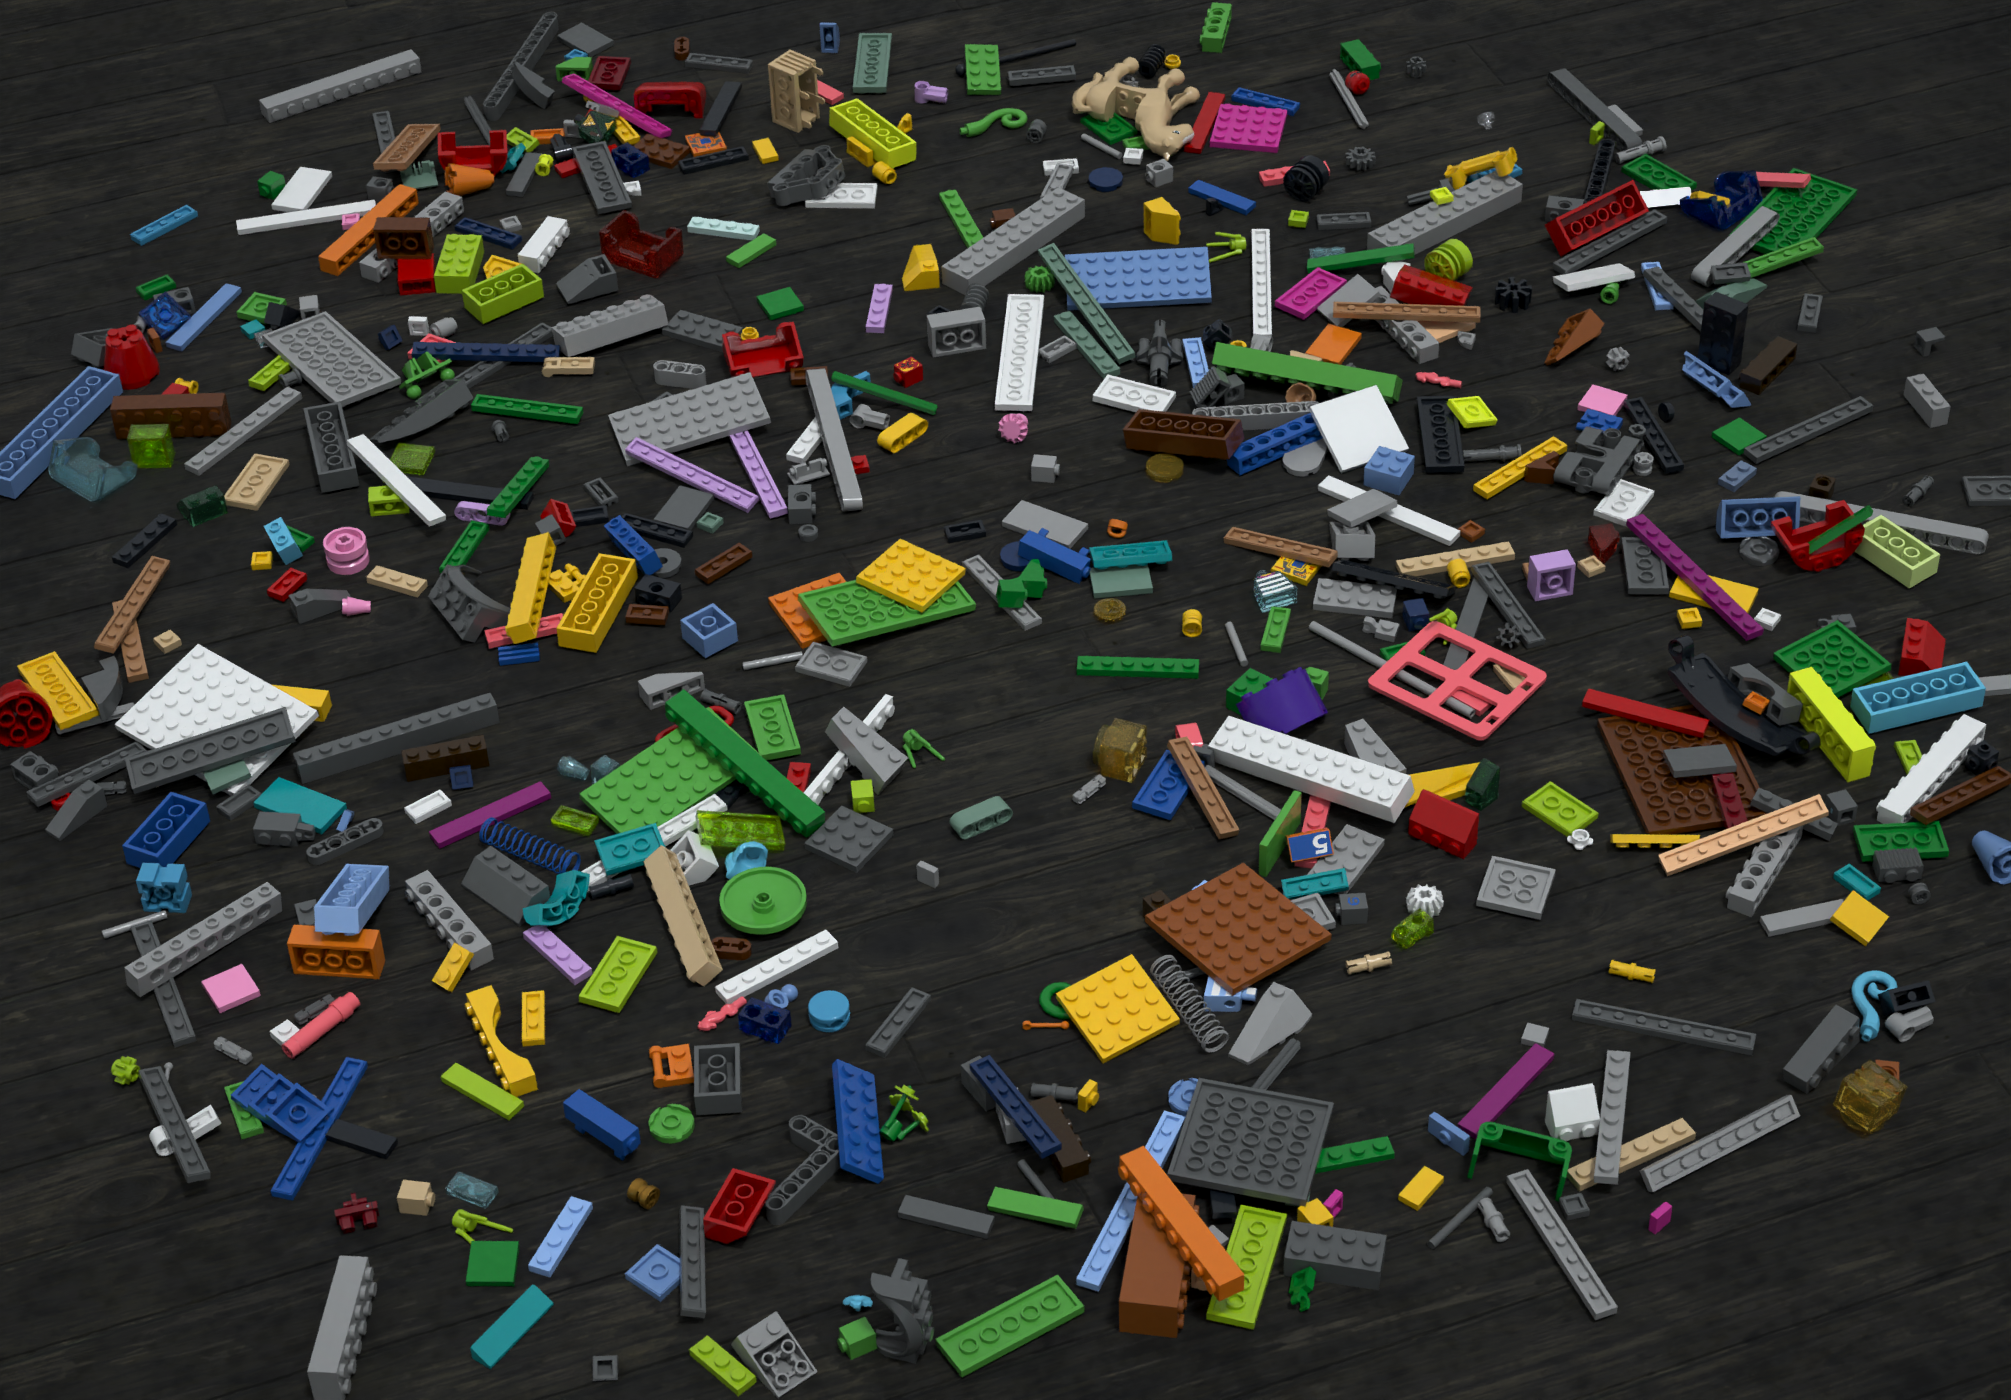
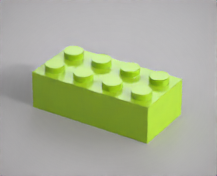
[434,234,484,294]
[462,264,544,324]

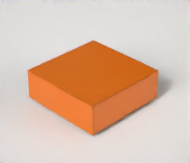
[1742,691,1770,715]

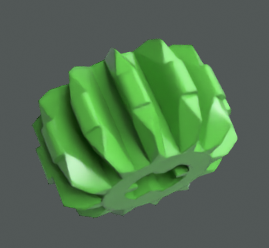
[1025,265,1055,293]

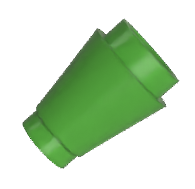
[1601,282,1619,304]

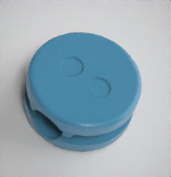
[808,990,850,1032]

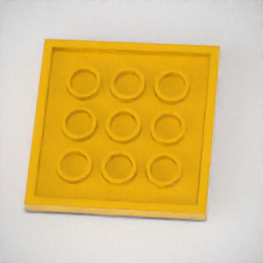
[856,539,966,613]
[1056,954,1180,1063]

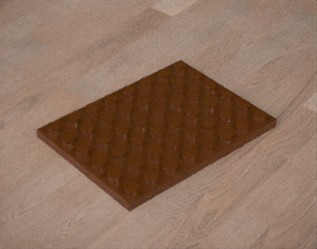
[1597,705,1768,835]

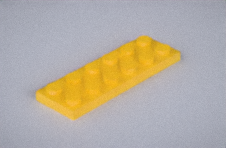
[17,651,99,730]

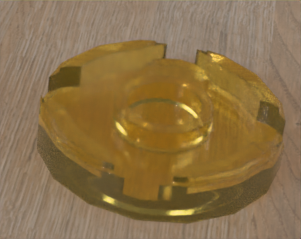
[1146,454,1184,482]

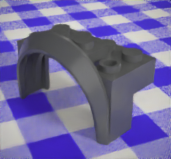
[428,564,511,643]

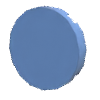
[1169,1078,1198,1117]

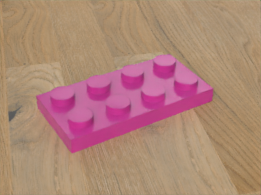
[1275,267,1347,320]

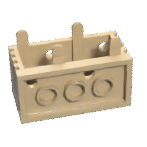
[768,50,825,133]

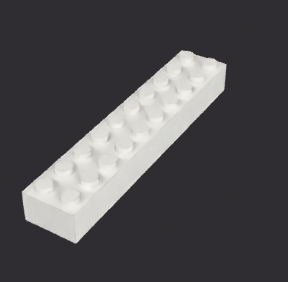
[1208,716,1415,823]

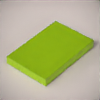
[1522,781,1598,837]

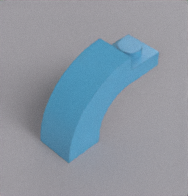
[831,371,871,419]

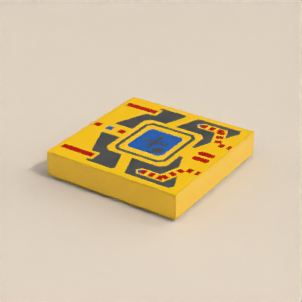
[1271,556,1322,586]

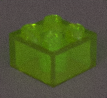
[127,424,175,468]

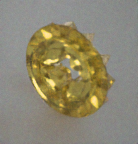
[1094,598,1126,622]

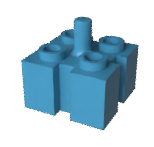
[136,863,192,913]

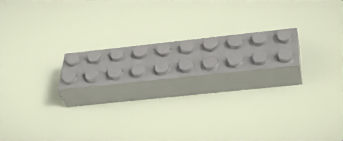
[1367,171,1523,264]
[941,187,1085,295]

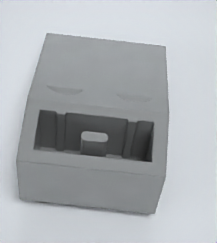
[731,1311,818,1398]

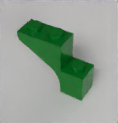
[996,559,1047,608]

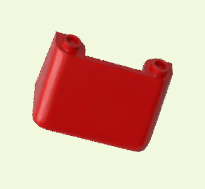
[634,82,706,118]

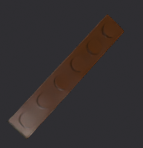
[1910,766,2011,825]

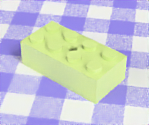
[1855,515,1940,588]

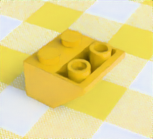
[1144,197,1181,245]

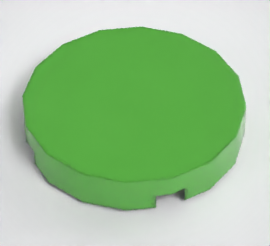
[648,1104,695,1144]

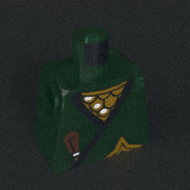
[574,110,617,144]

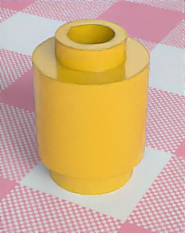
[872,161,897,184]
[1447,559,1470,588]

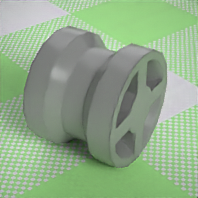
[1633,452,1653,476]

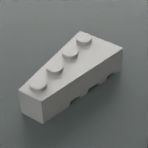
[825,707,908,795]
[1344,719,1406,774]

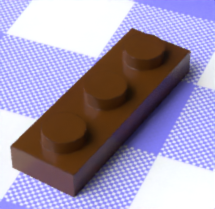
[695,543,752,584]

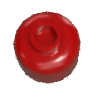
[1345,71,1370,95]

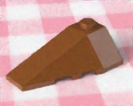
[1544,308,1605,365]

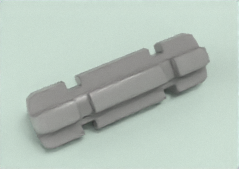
[1072,774,1106,804]
[214,1037,253,1065]

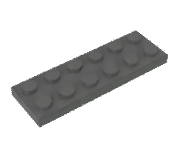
[572,141,632,214]

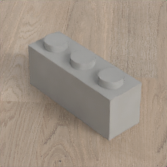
[1904,374,1951,428]

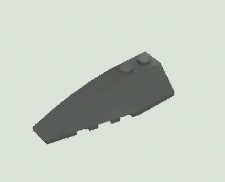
[369,379,473,443]

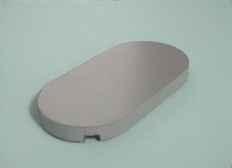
[1283,439,1329,477]

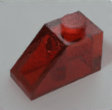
[1588,523,1620,564]

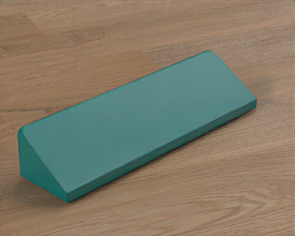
[470,1285,554,1369]

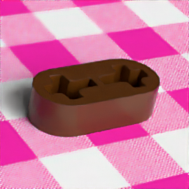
[674,37,690,60]
[711,937,752,960]

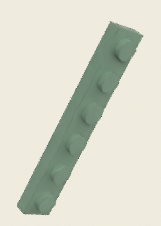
[1054,311,1120,379]

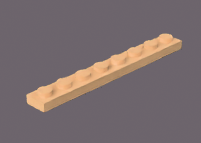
[1658,794,1829,876]

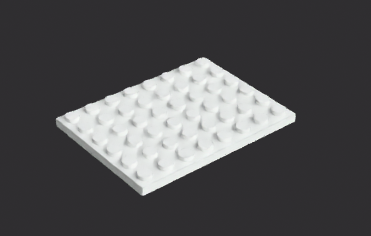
[115,644,319,796]

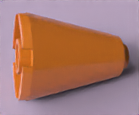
[445,164,494,196]

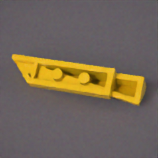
[1404,762,1485,808]

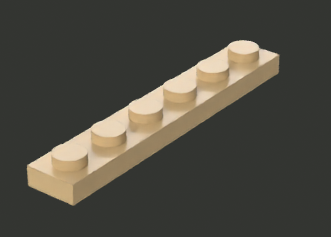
[1396,542,1515,576]
[1566,1118,1696,1192]

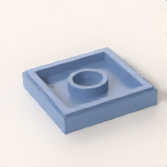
[625,1244,680,1302]

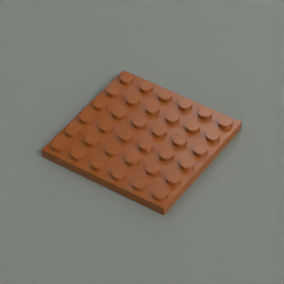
[1145,863,1332,996]

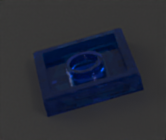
[139,291,191,340]

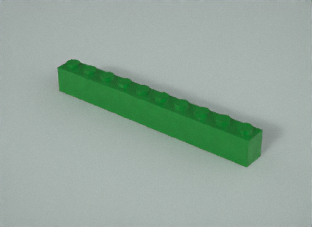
[665,689,825,838]

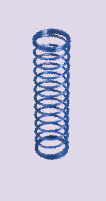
[479,817,581,874]

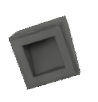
[593,1355,619,1381]

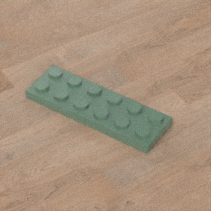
[853,33,892,94]

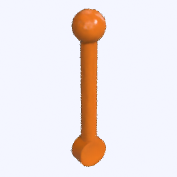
[1022,1021,1069,1030]

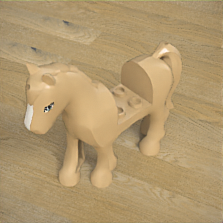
[1072,57,1200,161]

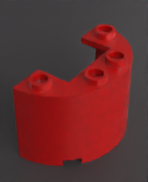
[438,130,507,177]
[1771,500,1865,571]

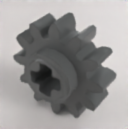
[1345,147,1376,170]

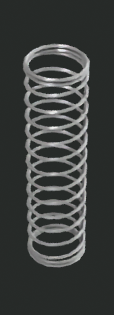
[1150,955,1229,1052]

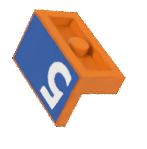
[1285,828,1334,862]

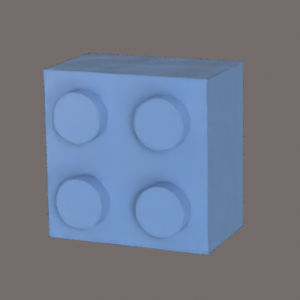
[1364,446,1415,495]
[680,603,738,658]

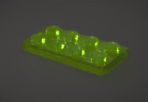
[695,810,785,850]

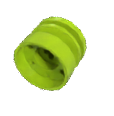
[1424,239,1473,281]

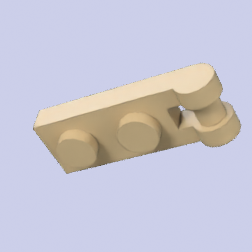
[542,357,595,377]

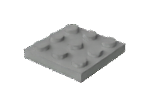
[1476,856,1556,920]

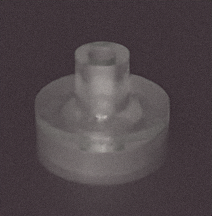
[1477,112,1495,129]

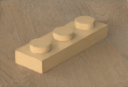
[366,565,428,598]

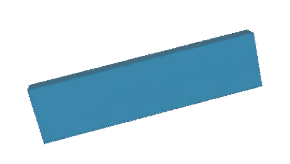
[130,205,198,246]

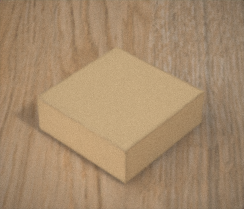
[1577,555,1605,578]

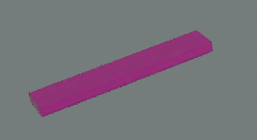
[429,781,551,849]
[1458,1043,1555,1139]

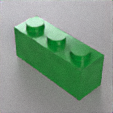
[1340,39,1381,80]

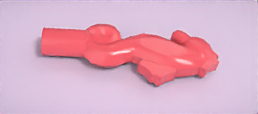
[1415,372,1462,388]
[698,996,747,1031]

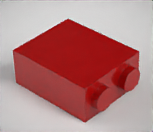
[398,253,436,296]

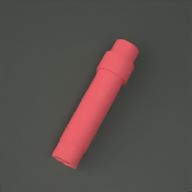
[281,992,360,1059]

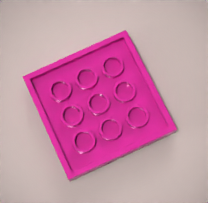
[1210,104,1287,153]

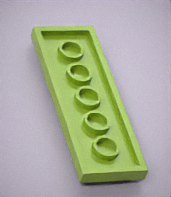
[1207,1205,1287,1329]

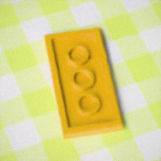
[1669,575,1759,613]

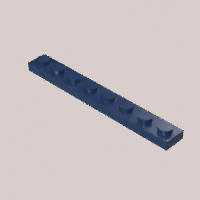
[412,342,560,362]

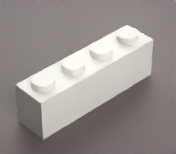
[518,216,570,273]

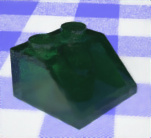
[176,485,228,527]

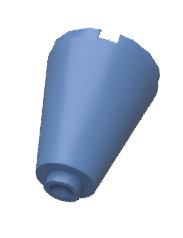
[1972,831,2011,884]

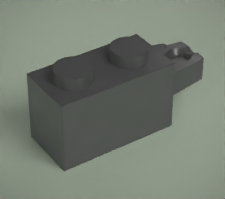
[253,812,316,847]

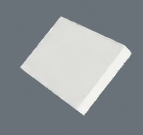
[1593,479,1654,527]

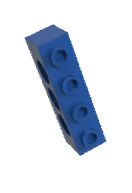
[604,515,663,575]

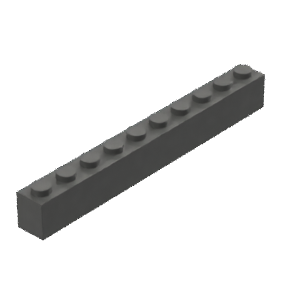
[293,693,500,784]

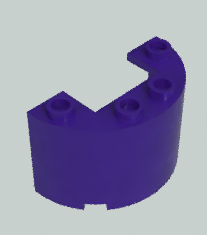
[1236,667,1328,734]

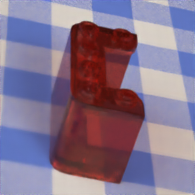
[599,210,684,278]

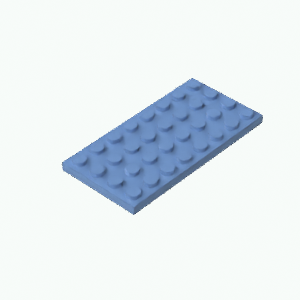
[1065,247,1212,310]

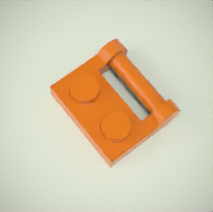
[649,1044,694,1088]

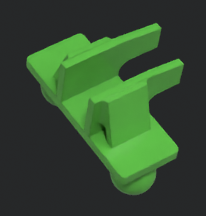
[399,351,455,399]

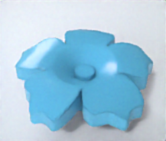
[843,1295,873,1311]

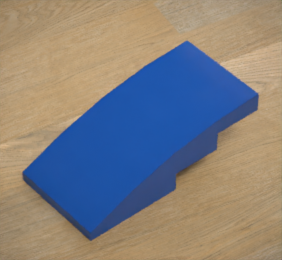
[231,1064,331,1143]

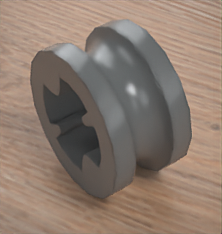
[1908,883,1931,904]

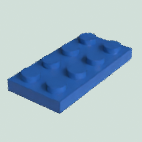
[1132,750,1205,820]

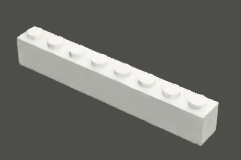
[1876,714,1986,824]

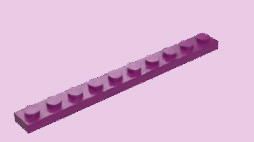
[1626,514,1764,641]

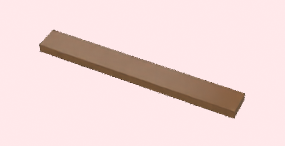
[1333,302,1480,323]
[94,556,170,654]

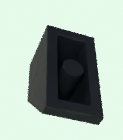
[264,302,301,330]

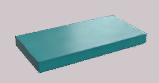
[253,777,347,834]

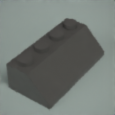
[461,846,550,927]

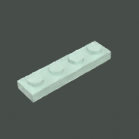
[687,217,760,241]

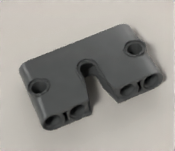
[1554,426,1642,495]

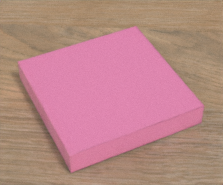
[1578,385,1627,416]
[201,964,261,1013]

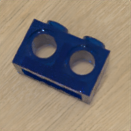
[611,142,650,178]
[738,997,792,1044]

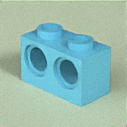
[264,517,303,565]

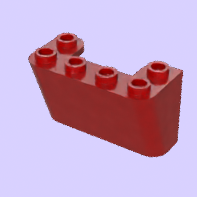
[722,322,804,378]

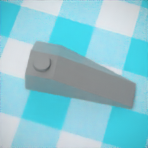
[1228,982,1312,1065]

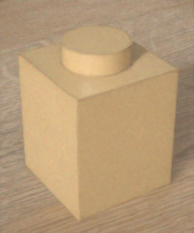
[397,1180,435,1216]

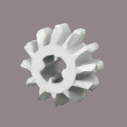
[1406,884,1443,920]

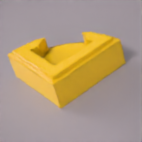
[897,113,912,134]

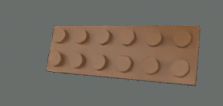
[373,124,441,171]

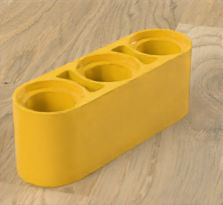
[877,413,928,453]

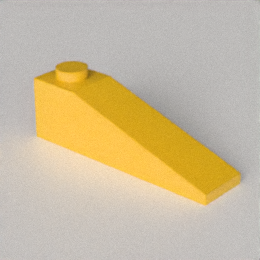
[902,244,940,291]

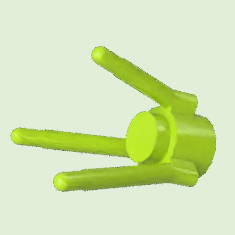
[1206,232,1246,263]
[1429,608,1457,645]
[452,1209,513,1244]

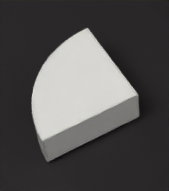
[624,181,641,196]

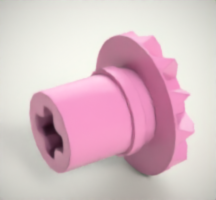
[998,414,1028,444]

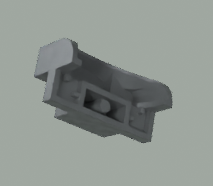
[871,1258,934,1364]

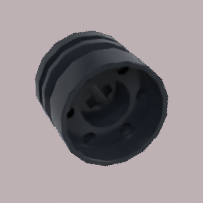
[1283,155,1329,202]

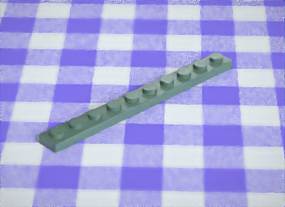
[1038,243,1135,364]

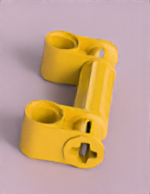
[1444,147,1517,190]

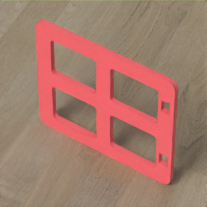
[1368,621,1547,740]

